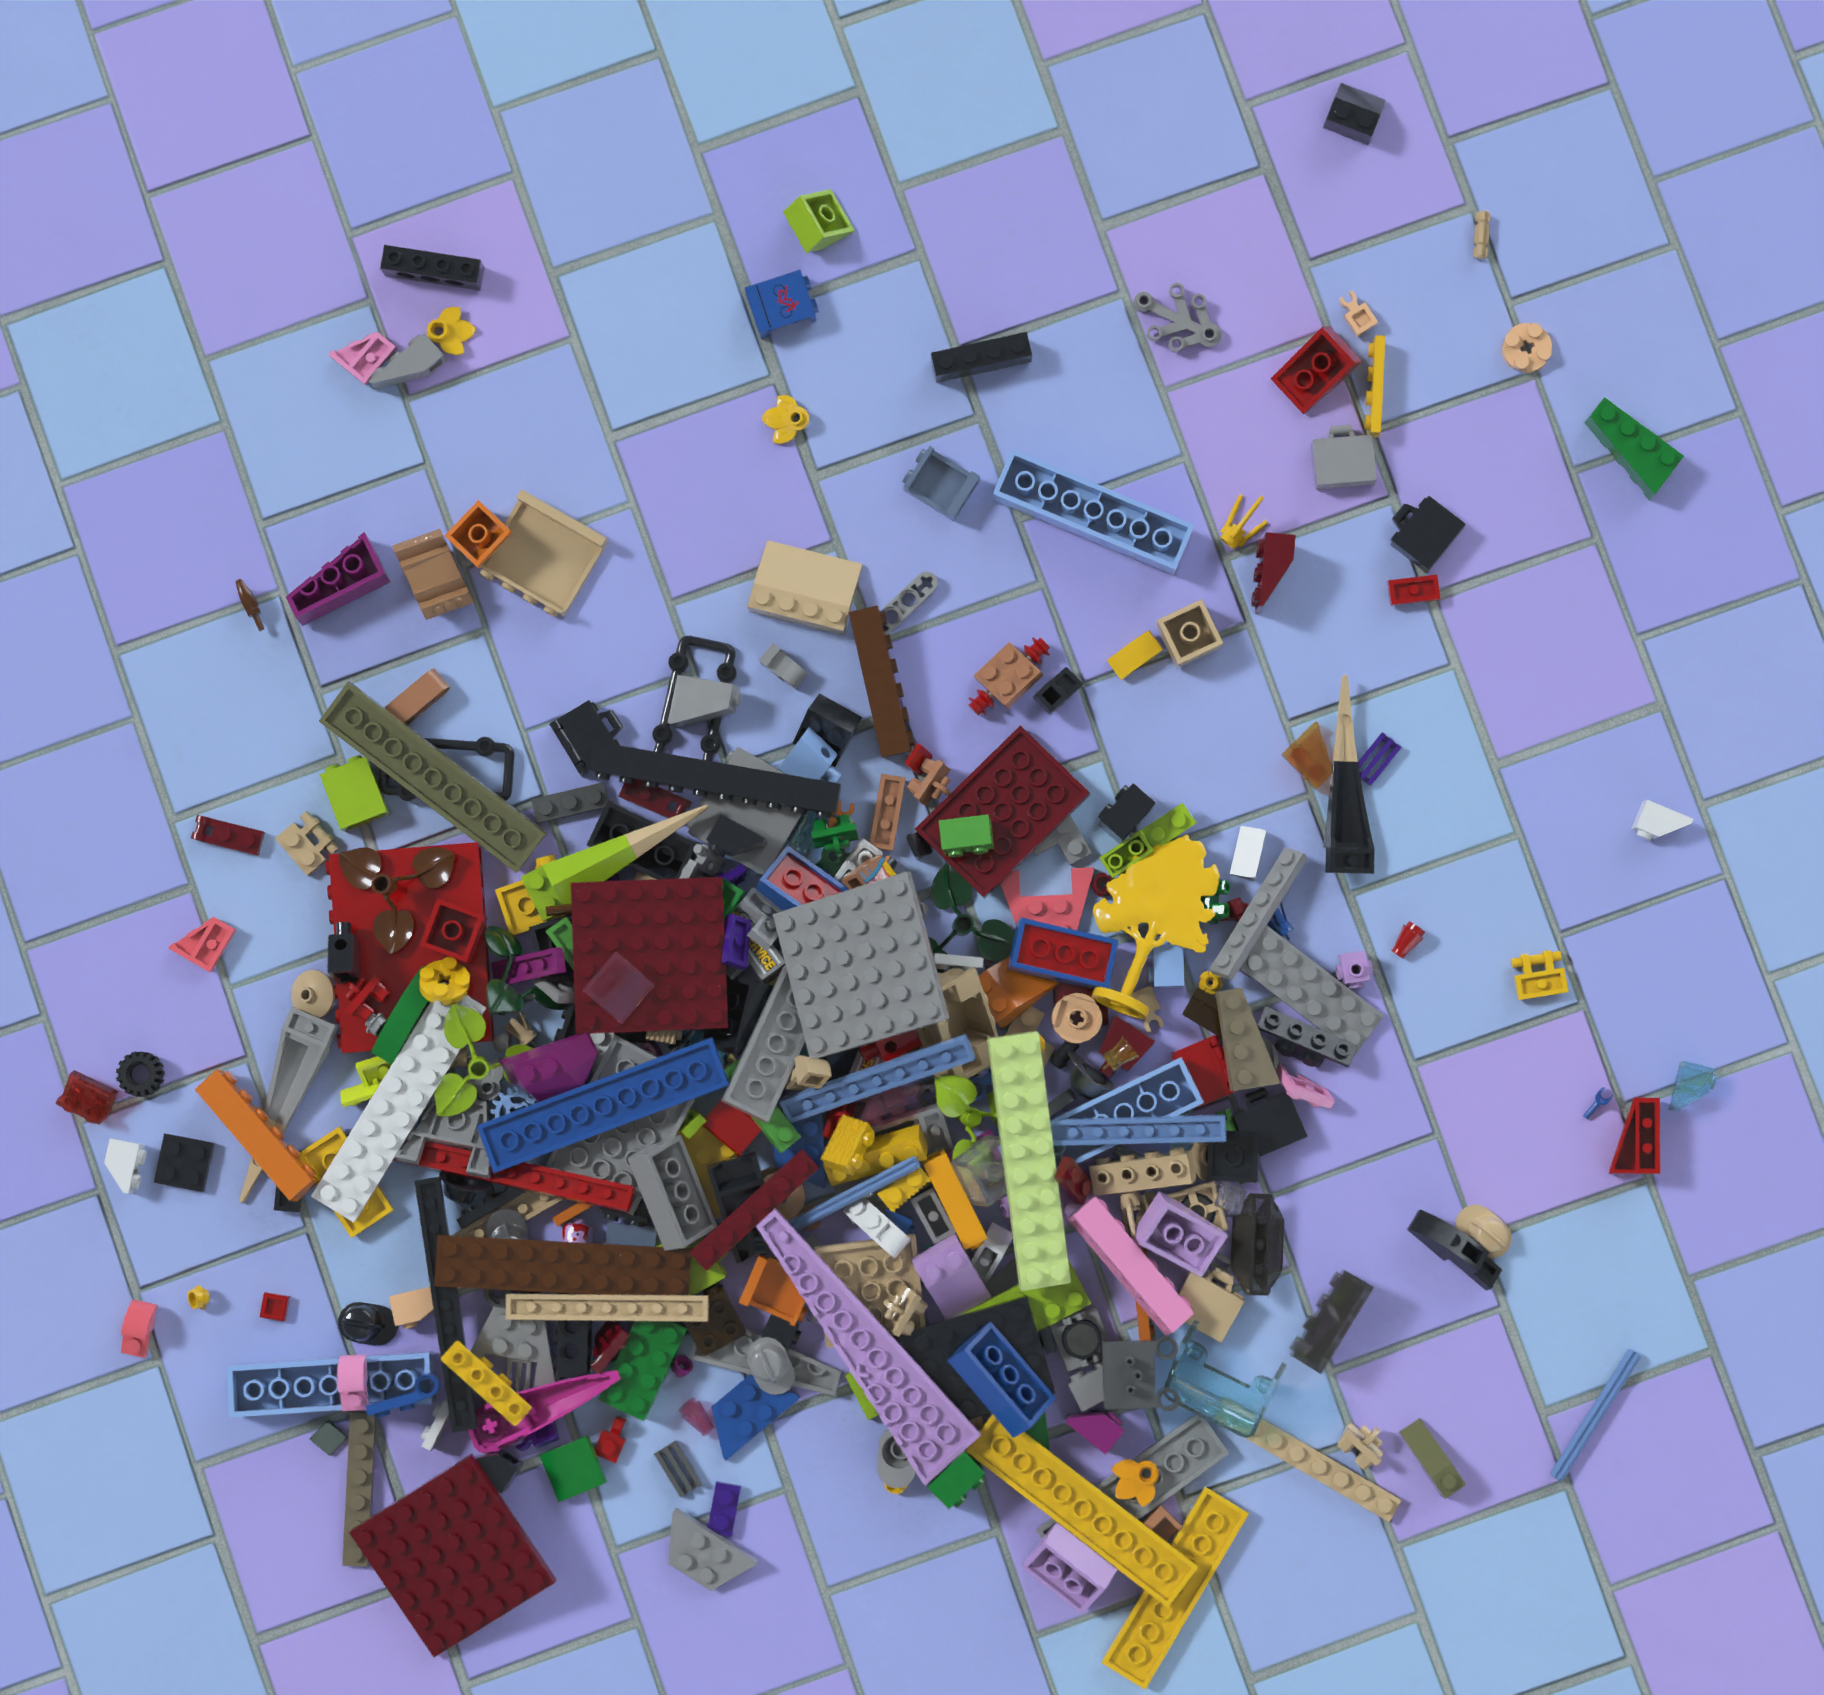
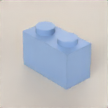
[1148,936,1184,988]

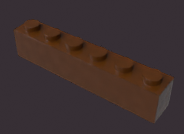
[849,605,915,758]

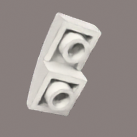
[834,838,883,887]

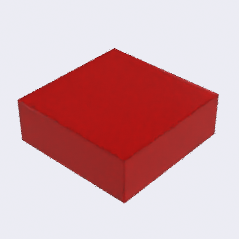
[259,1292,290,1321]

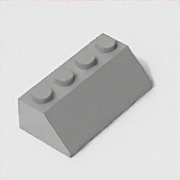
[627,1134,718,1251]

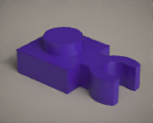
[516,1421,560,1451]

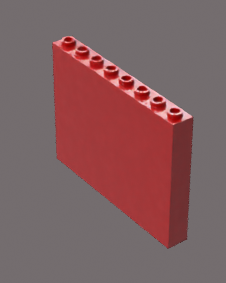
[326,842,495,1054]

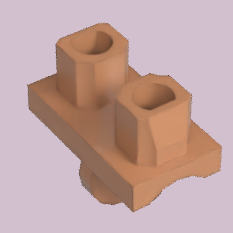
[907,758,951,806]

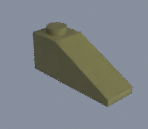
[1399,1418,1466,1499]

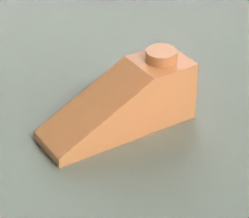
[389,1287,461,1329]

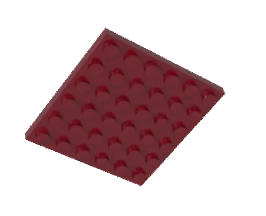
[571,877,728,1034]
[349,1454,557,1658]

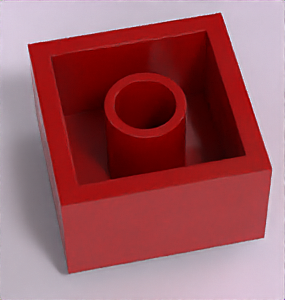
[420,898,488,964]

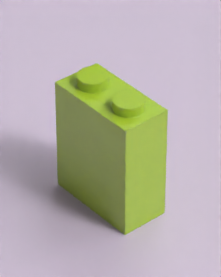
[319,755,391,832]

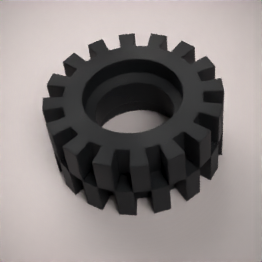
[116,1051,165,1097]

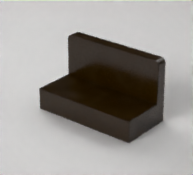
[1182,988,1222,1038]

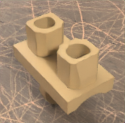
[883,1286,928,1337]
[1337,1421,1384,1470]

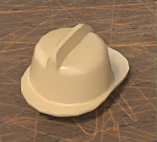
[1456,1205,1512,1258]

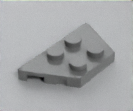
[668,1507,758,1591]

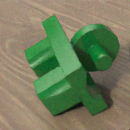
[811,814,859,857]
[1200,879,1230,924]

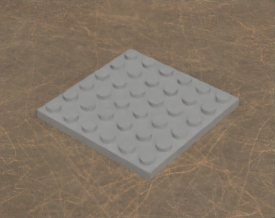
[773,871,950,1059]

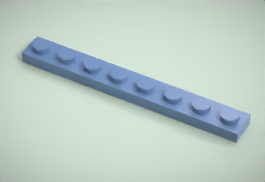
[779,1034,976,1123]
[1050,1115,1226,1146]

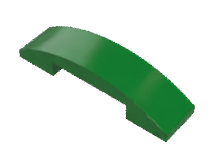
[371,966,443,1064]

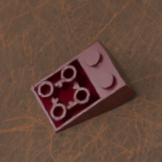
[1251,532,1296,614]

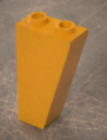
[922,1148,988,1250]

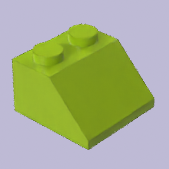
[783,189,855,253]

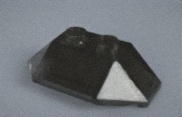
[1231,1193,1284,1296]

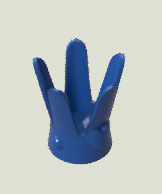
[1268,902,1294,940]

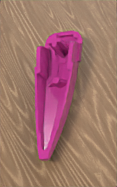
[468,1370,621,1454]

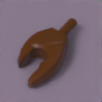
[236,579,265,632]

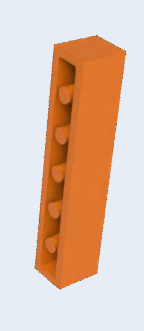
[194,1069,319,1202]

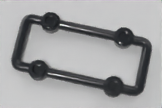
[652,635,737,761]
[378,737,515,802]

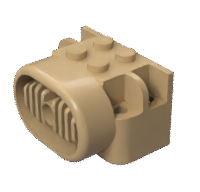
[915,967,999,1079]

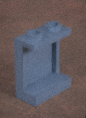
[902,446,980,522]

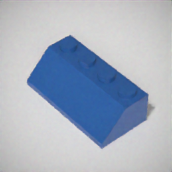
[947,1321,1056,1438]

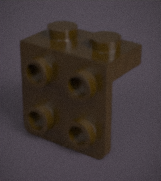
[683,1284,746,1356]

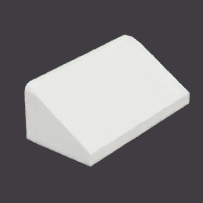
[1230,826,1266,880]

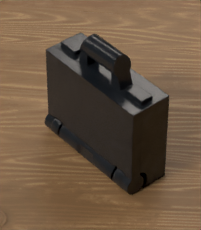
[1390,496,1466,573]
[549,700,623,777]
[1232,1087,1308,1157]

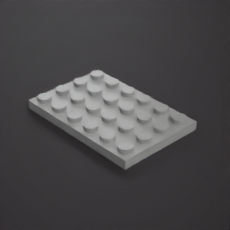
[545,1034,696,1216]

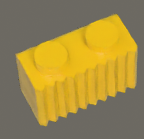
[821,1115,875,1176]
[877,1167,930,1212]

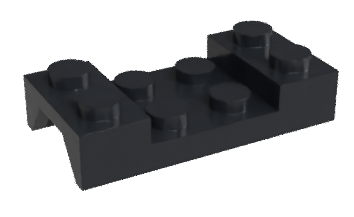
[707,1151,765,1264]

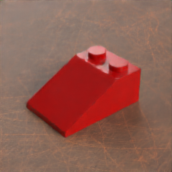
[1271,326,1363,414]

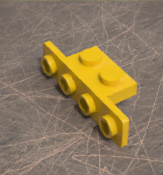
[441,1341,531,1426]

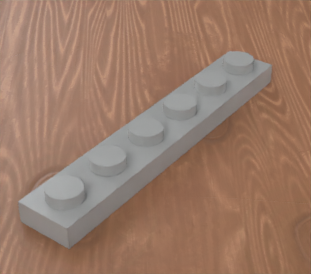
[1209,848,1308,980]

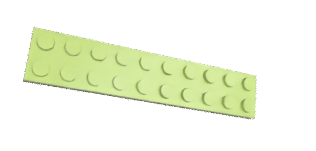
[987,1031,1071,1291]

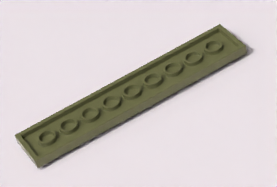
[319,681,547,873]

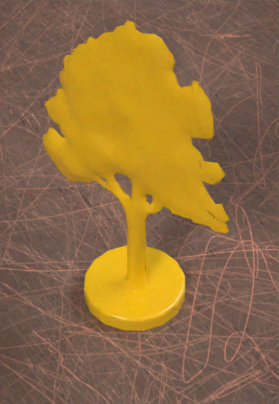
[1091,834,1220,1020]

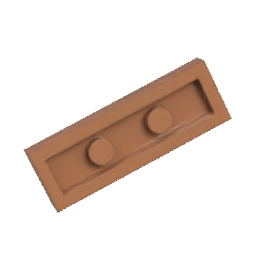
[869,773,906,851]

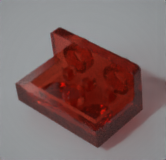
[56,1070,119,1125]

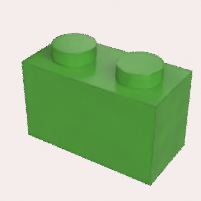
[939,814,994,857]

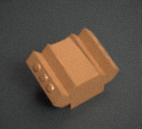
[392,529,474,620]

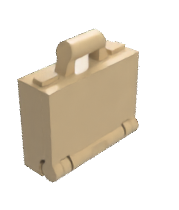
[1178,1267,1245,1343]

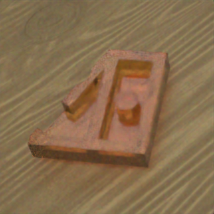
[1281,721,1332,790]

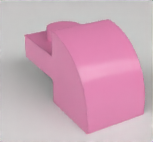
[337,1355,369,1411]

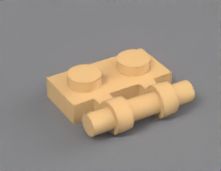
[275,811,339,876]

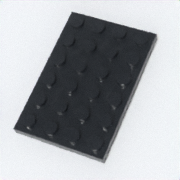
[893,1295,1056,1420]

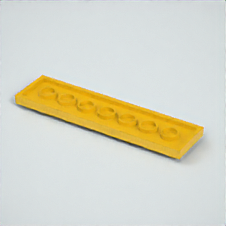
[1101,1486,1249,1690]

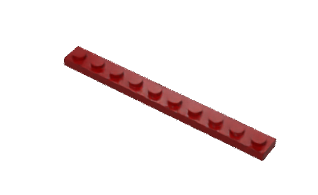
[393,1139,636,1213]

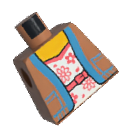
[842,855,897,890]

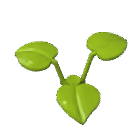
[434,1004,533,1117]
[934,1075,997,1184]

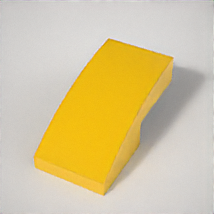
[1107,630,1164,680]

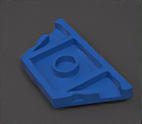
[774,1110,826,1188]
[712,1375,801,1461]

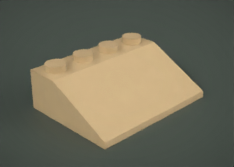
[748,540,863,635]

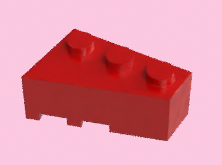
[1608,1098,1660,1174]

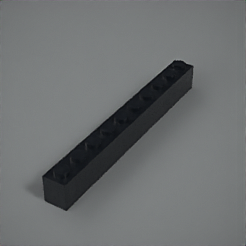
[589,741,842,819]

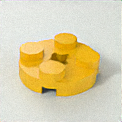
[419,957,470,1005]

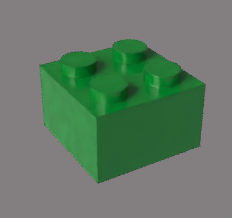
[927,1450,985,1509]

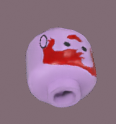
[561,1218,594,1243]

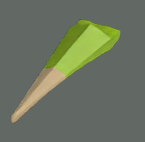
[520,805,709,922]

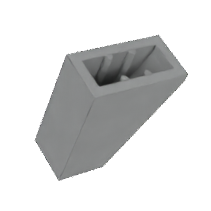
[667,675,742,728]

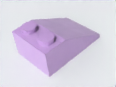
[1134,1191,1228,1277]
[911,1234,991,1319]

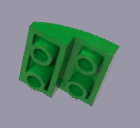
[539,1435,607,1502]

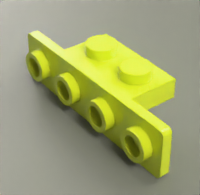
[340,1056,392,1107]

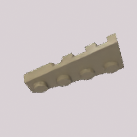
[1215,988,1280,1091]

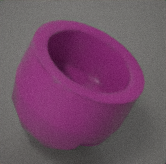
[671,1355,693,1378]

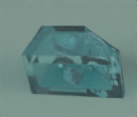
[1668,1061,1716,1111]

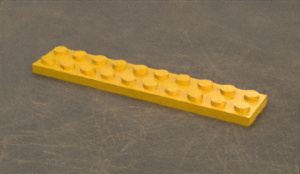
[965,1414,1198,1608]

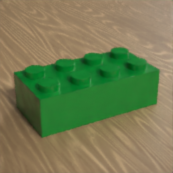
[598,1321,688,1421]

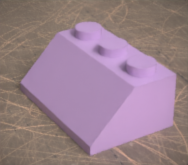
[1021,1522,1117,1614]

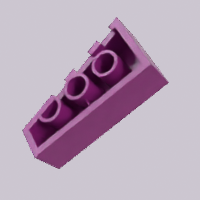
[286,532,391,626]

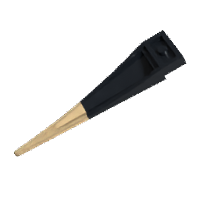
[1323,675,1375,874]

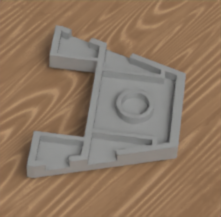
[395,1099,491,1179]
[471,1304,557,1388]

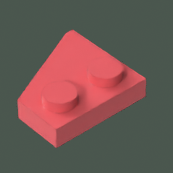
[168,917,236,972]

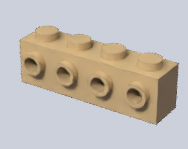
[1089,1147,1196,1196]

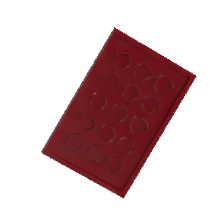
[915,725,1091,899]

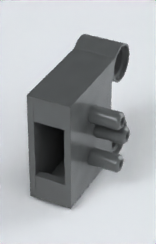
[1101,1336,1180,1411]

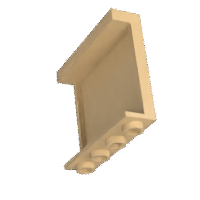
[479,489,608,618]

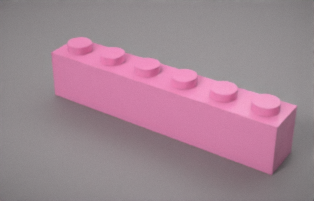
[1067,1196,1194,1336]

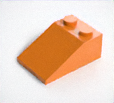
[978,956,1060,1030]

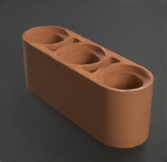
[384,668,450,726]

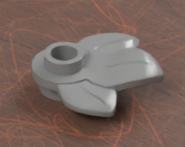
[462,1058,504,1102]

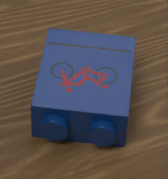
[744,270,819,339]

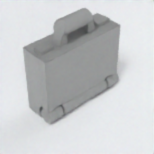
[1311,425,1377,490]

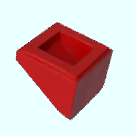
[905,743,933,776]

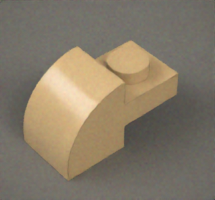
[785,1055,831,1091]

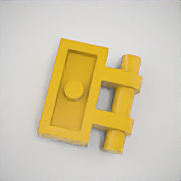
[1510,950,1569,1000]

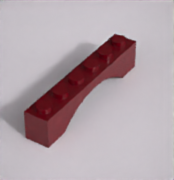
[689,1149,820,1271]

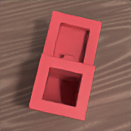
[121,1299,157,1358]

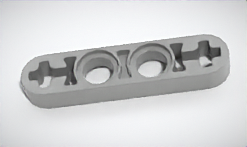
[882,571,938,635]

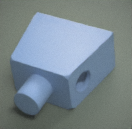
[778,727,842,783]

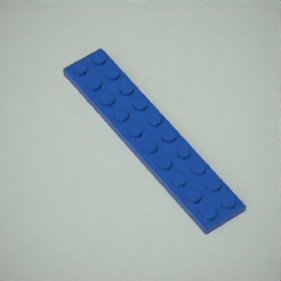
[476,1037,729,1173]

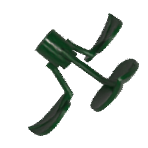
[928,864,1015,973]
[484,926,570,1015]

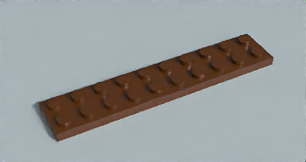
[434,1235,692,1295]

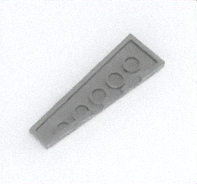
[689,1328,841,1396]

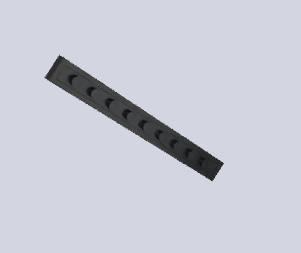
[414,1177,478,1433]

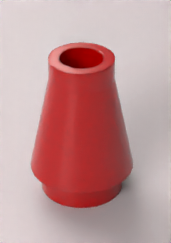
[1391,921,1425,959]

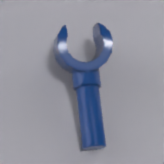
[1583,1087,1613,1120]

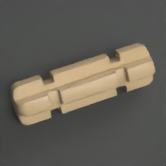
[1473,211,1491,259]

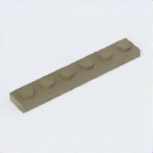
[342,1412,376,1567]

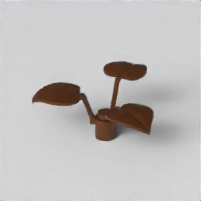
[339,847,455,954]

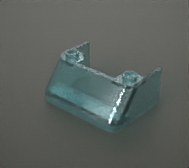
[1164,1320,1287,1438]

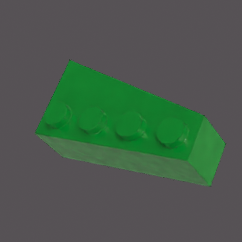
[1584,397,1684,500]

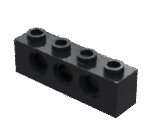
[380,245,485,291]
[553,1293,592,1378]

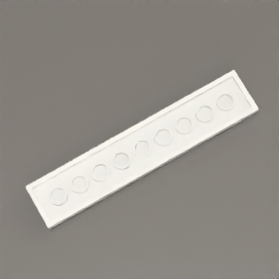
[311,981,487,1222]

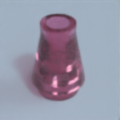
[679,1397,714,1436]

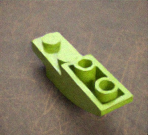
[1099,802,1197,878]

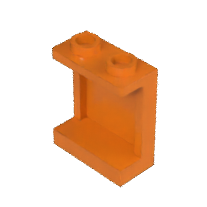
[739,1254,808,1327]

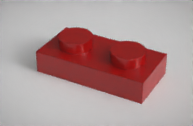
[1387,575,1441,606]

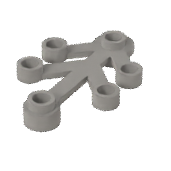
[1133,283,1221,353]

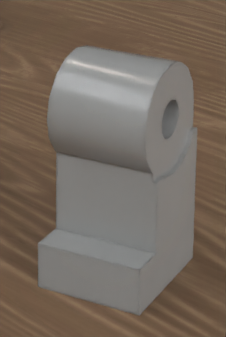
[759,643,808,689]

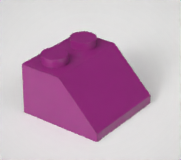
[1064,1411,1125,1455]

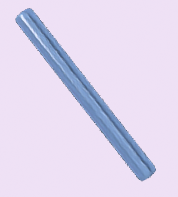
[788,1156,921,1231]
[1550,1349,1641,1481]

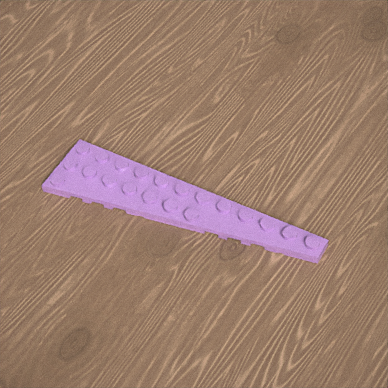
[756,1208,981,1486]

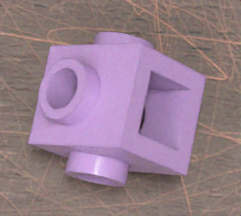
[1335,950,1373,989]

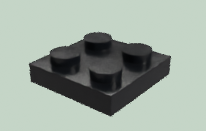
[1207,1130,1260,1183]
[154,1133,215,1192]

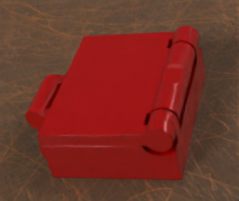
[1171,1034,1239,1108]

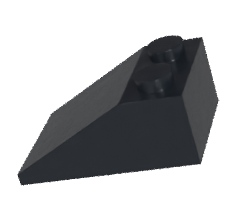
[702,976,774,1055]

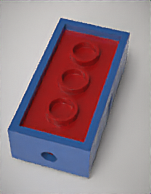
[756,845,849,911]
[1007,918,1119,990]

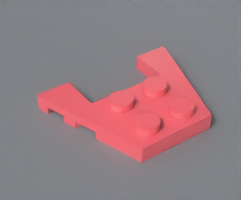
[1000,867,1094,930]

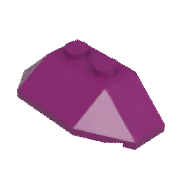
[500,1032,598,1102]

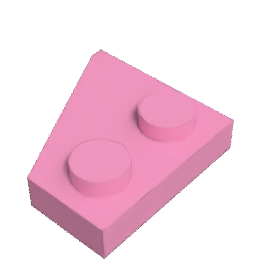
[328,331,397,386]
[1275,1063,1335,1109]

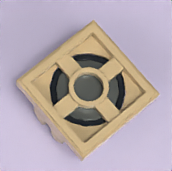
[1167,1181,1229,1231]

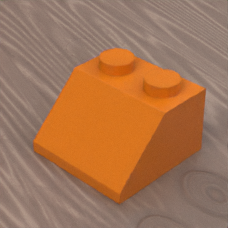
[444,500,513,568]

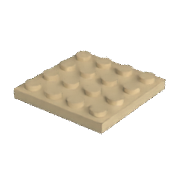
[814,1233,925,1348]

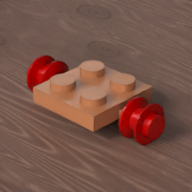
[968,637,1050,716]

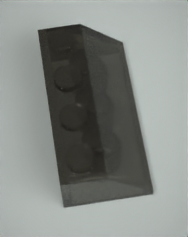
[1289,1269,1374,1374]

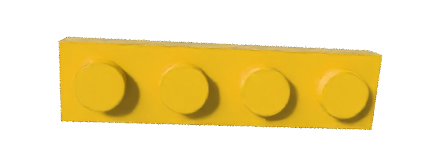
[1364,335,1385,438]

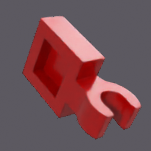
[594,1416,626,1464]

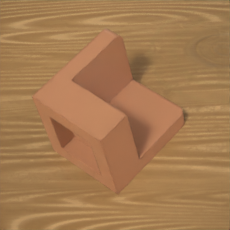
[1142,1504,1182,1541]

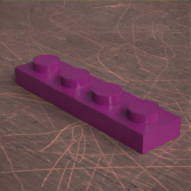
[491,947,566,985]

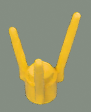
[1220,494,1268,550]

